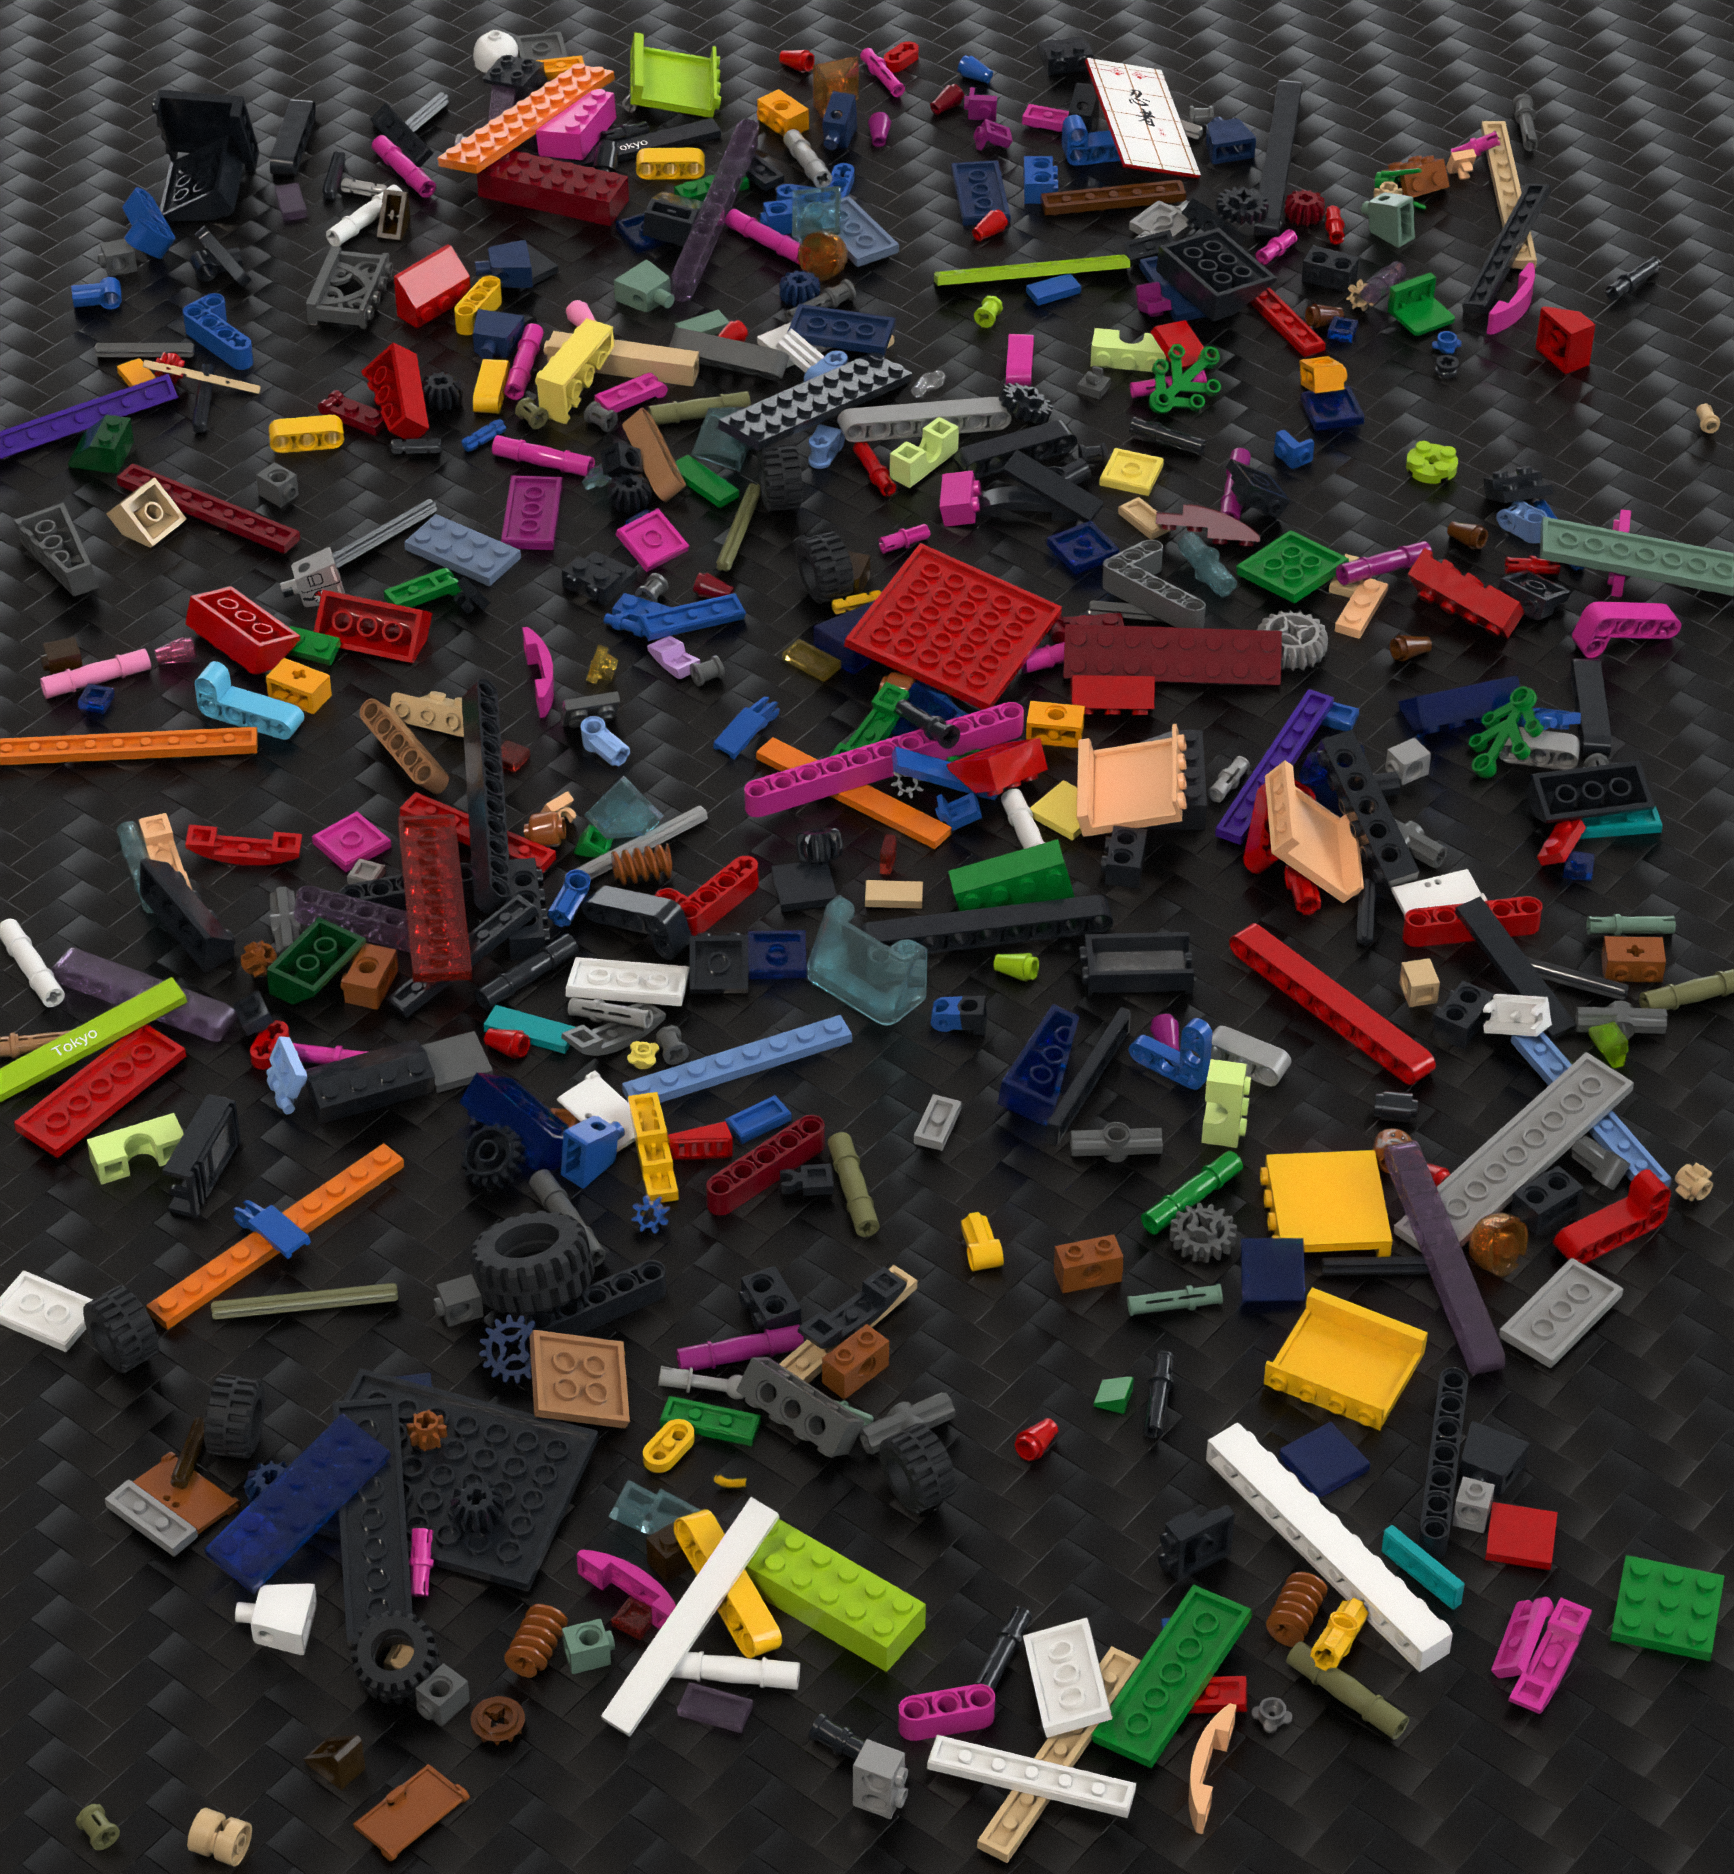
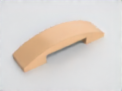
[139,813,192,890]
[1189,1703,1237,1834]

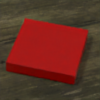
[1150,320,1211,371]
[1485,1502,1558,1570]

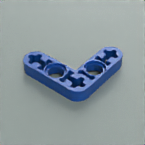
[776,163,854,209]
[1129,1018,1213,1090]

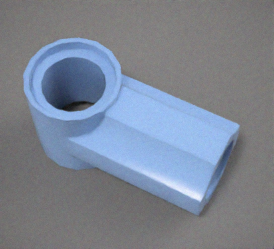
[581,716,630,767]

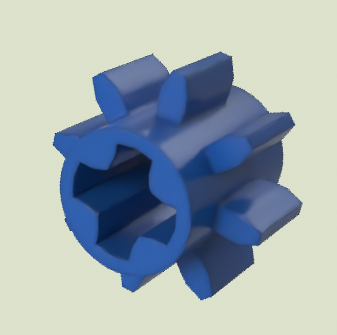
[631,1195,670,1233]

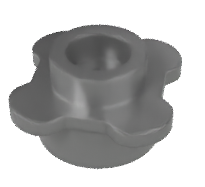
[1252,1697,1292,1733]

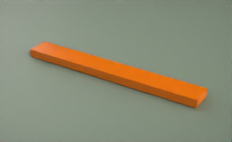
[756,737,952,849]

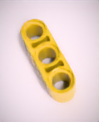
[636,148,705,180]
[454,275,502,335]
[473,359,510,414]
[269,415,344,453]

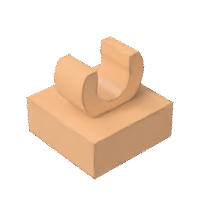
[1446,149,1477,180]
[541,791,576,823]

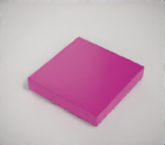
[616,508,689,572]
[312,811,391,872]

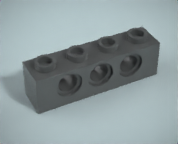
[736,1357,865,1458]

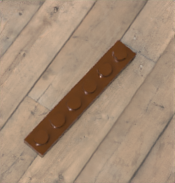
[1040,180,1186,216]

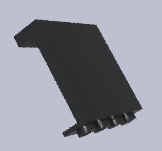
[152,89,260,171]

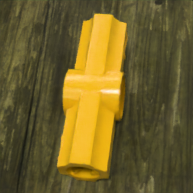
[1310,1597,1369,1671]

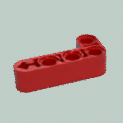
[1244,780,1316,874]
[655,856,759,936]
[1553,1169,1671,1264]

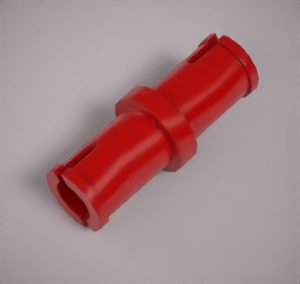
[1325,206,1345,244]
[1505,555,1560,575]

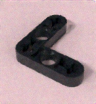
[195,226,252,288]

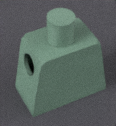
[1361,192,1415,248]
[614,259,675,312]

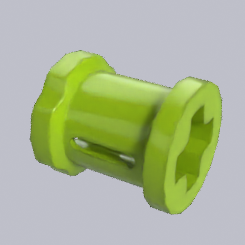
[974,296,1003,328]

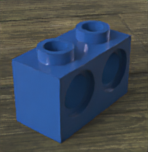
[1023,156,1058,204]

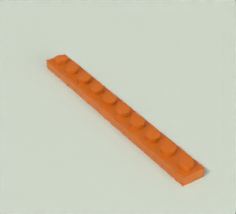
[0,727,258,765]
[146,1143,404,1330]

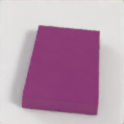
[501,476,563,550]

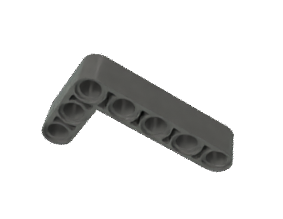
[1102,540,1206,628]

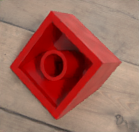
[1536,306,1595,374]

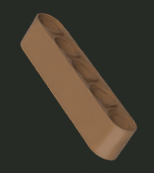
[622,407,686,503]
[360,698,449,794]

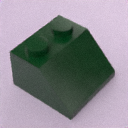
[68,415,134,474]

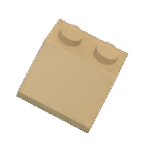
[106,477,187,548]

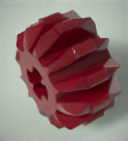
[1284,189,1325,227]

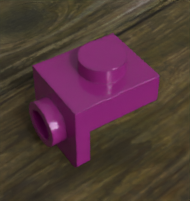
[964,87,997,121]
[1136,282,1172,317]

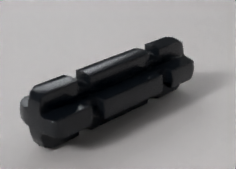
[391,438,442,454]

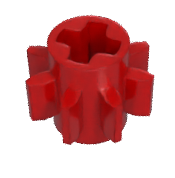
[154,352,185,384]

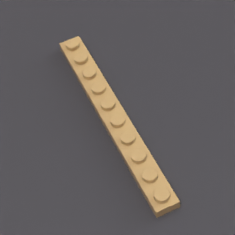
[1481,121,1537,269]

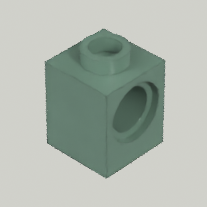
[562,1618,615,1674]

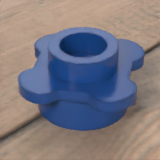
[1432,331,1461,354]

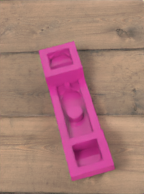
[1487,262,1535,335]
[522,627,554,718]
[577,1550,676,1629]
[1509,1598,1592,1714]

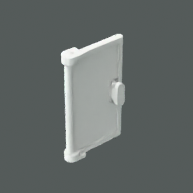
[1391,869,1488,919]
[557,1071,635,1152]

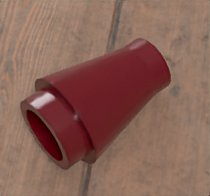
[930,84,964,115]
[693,572,734,599]

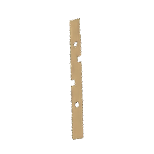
[143,360,260,394]

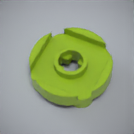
[1406,441,1458,484]

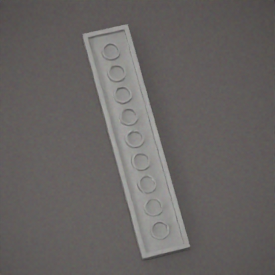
[1394,1052,1634,1263]

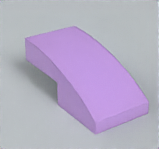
[647,636,701,679]

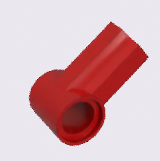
[1285,865,1321,915]

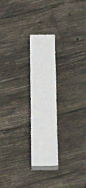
[927,1735,1136,1818]

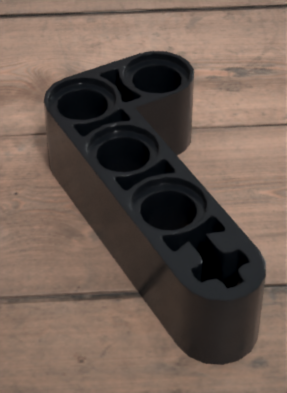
[582,886,692,960]

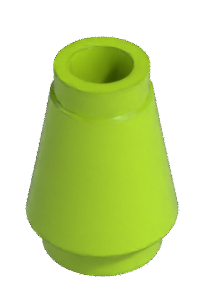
[994,953,1039,982]

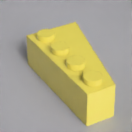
[535,318,614,424]

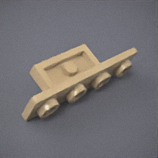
[390,691,464,737]

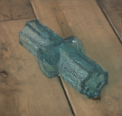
[1178,532,1237,597]

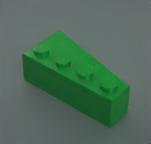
[948,839,1075,911]

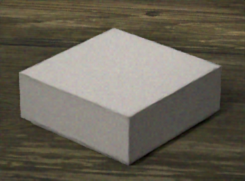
[347,858,386,884]

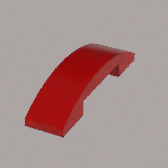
[185,825,302,865]

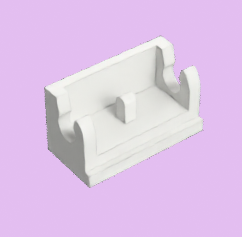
[1483,994,1552,1037]

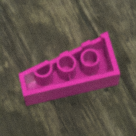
[536,89,617,160]

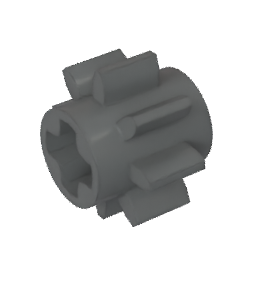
[891,772,924,799]

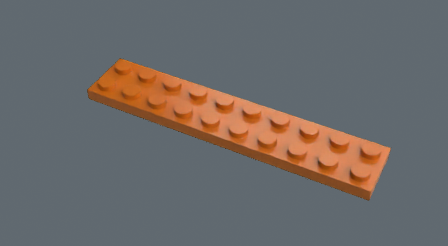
[437,63,615,174]

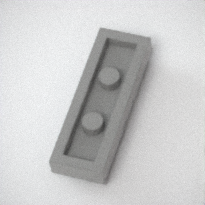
[105,1479,198,1557]

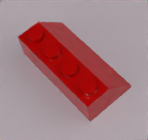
[185,586,300,674]
[314,589,433,663]

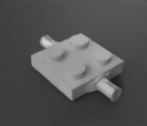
[1129,200,1193,241]

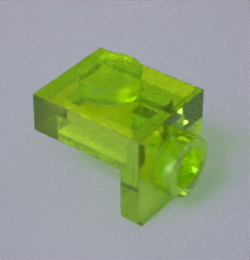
[1588,1021,1628,1069]

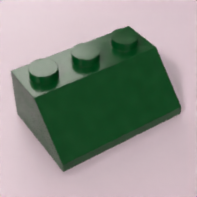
[267,917,366,1005]

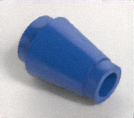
[957,55,993,84]

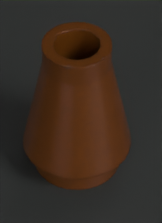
[1305,304,1344,329]
[1447,521,1488,550]
[1390,635,1432,662]

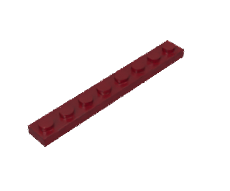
[116,463,300,554]

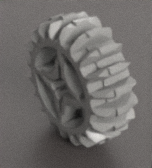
[1257,610,1328,671]

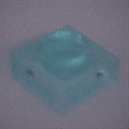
[582,463,611,490]

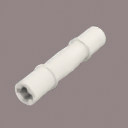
[326,185,403,247]
[1001,789,1045,849]
[0,919,65,1007]
[671,1651,800,1690]

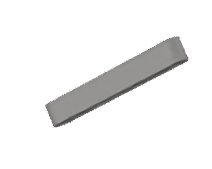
[837,397,1011,442]

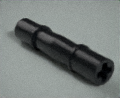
[475,934,579,1010]

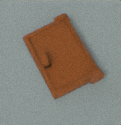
[133,1452,241,1534]
[353,1764,470,1861]

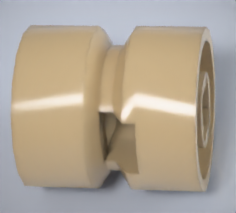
[187,1807,252,1867]

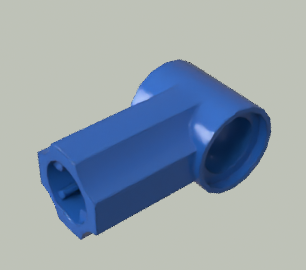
[71,277,122,310]
[547,869,591,927]

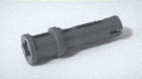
[1512,94,1539,151]
[785,279,856,323]

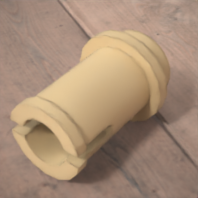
[1696,403,1720,433]

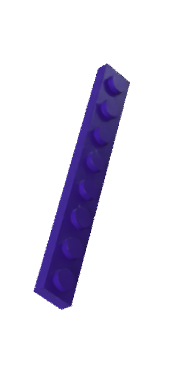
[0,374,178,460]
[1215,689,1334,845]

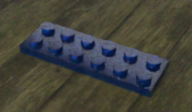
[204,1413,391,1594]

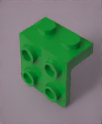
[1387,272,1455,336]

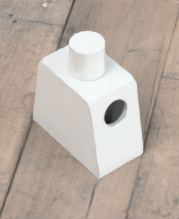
[235,1583,317,1655]

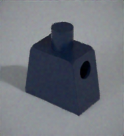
[822,91,857,150]
[1206,117,1256,164]
[475,240,533,288]
[473,309,525,359]

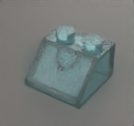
[792,186,841,246]
[692,407,749,472]
[585,776,664,839]

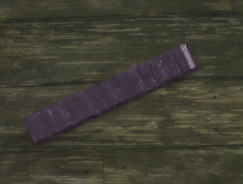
[51,947,237,1042]

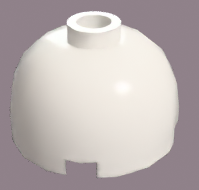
[473,30,519,73]

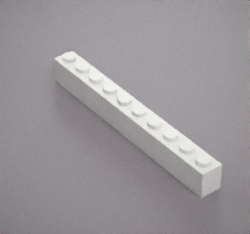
[1206,1422,1453,1672]

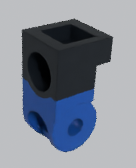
[930,996,988,1035]

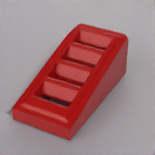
[668,1121,733,1159]

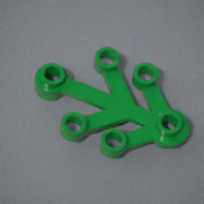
[1149,344,1221,414]
[1469,686,1544,778]

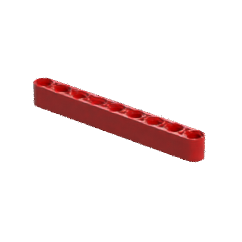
[1229,923,1436,1085]

